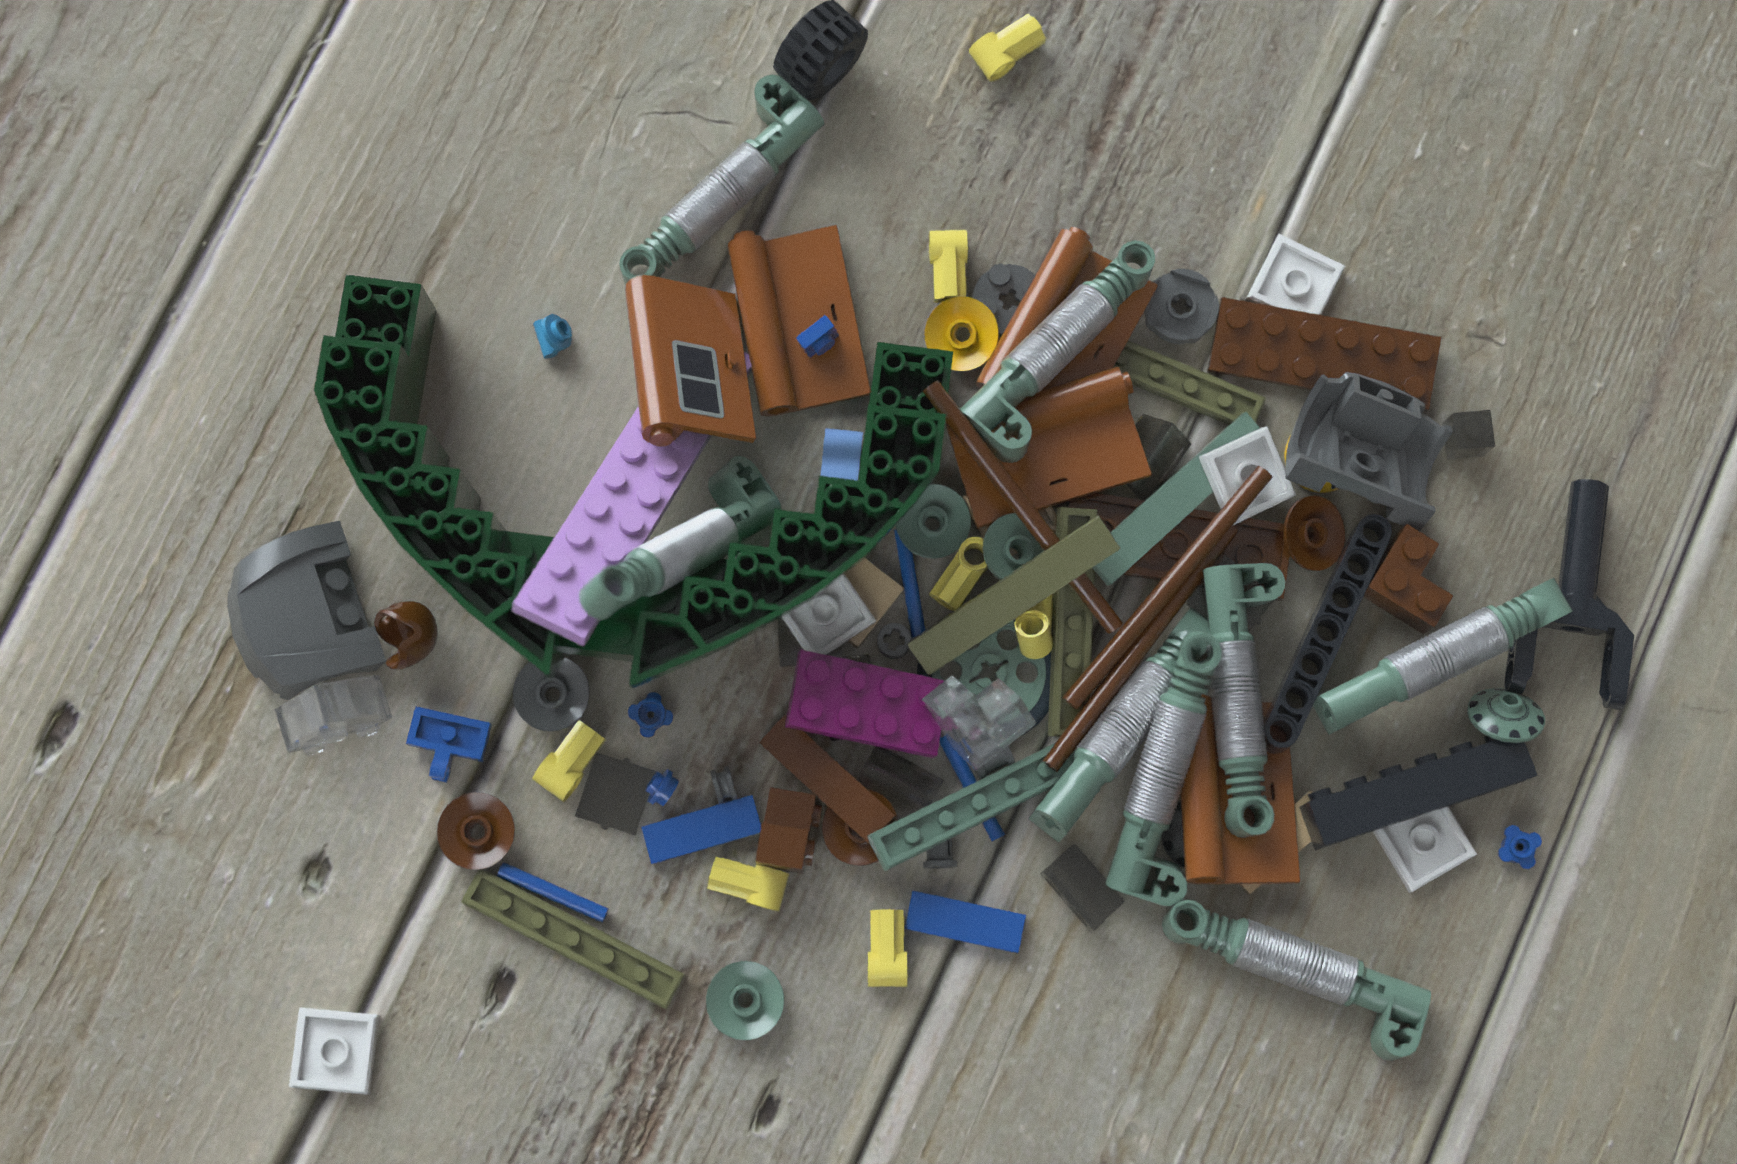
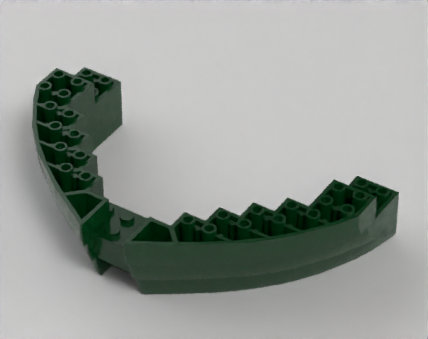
[314,275,953,688]

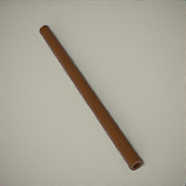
[923,380,1123,634]
[1062,466,1273,710]
[1042,526,1238,772]

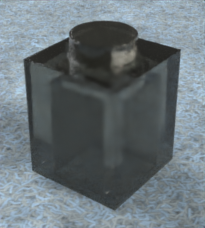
[1442,410,1495,460]

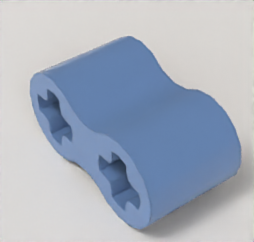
[820,428,863,480]

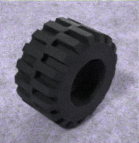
[773,0,868,101]

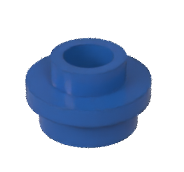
[645,769,679,806]

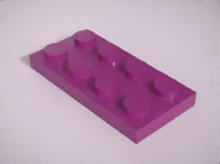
[785,650,949,758]

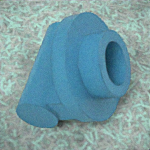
[533,314,572,359]

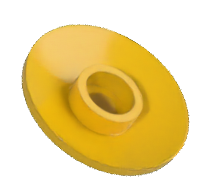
[924,296,999,371]

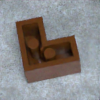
[1363,524,1454,634]
[755,787,822,874]

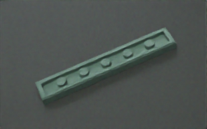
[1092,412,1260,586]
[867,743,1076,872]

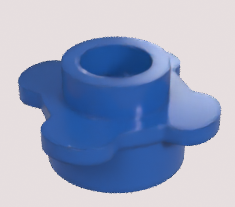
[628,692,673,738]
[1498,825,1542,869]

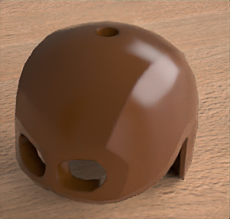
[374,601,438,670]

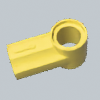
[969,14,1046,82]
[929,230,968,303]
[929,537,988,611]
[1014,593,1054,659]
[532,720,606,802]
[707,857,789,911]
[868,909,907,987]

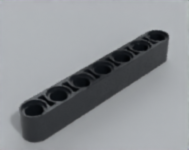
[1263,514,1392,754]

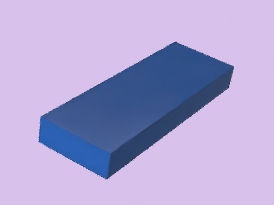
[641,795,761,865]
[904,891,1026,953]

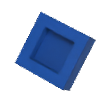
[796,315,839,358]

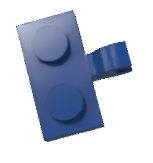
[406,706,492,783]

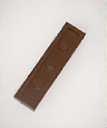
[759,715,897,845]

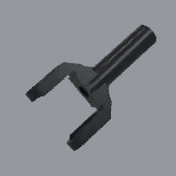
[1504,479,1634,710]

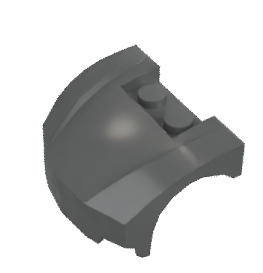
[1285,372,1453,531]
[227,521,386,700]

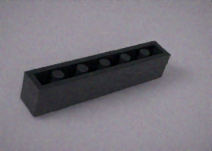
[1299,736,1538,850]

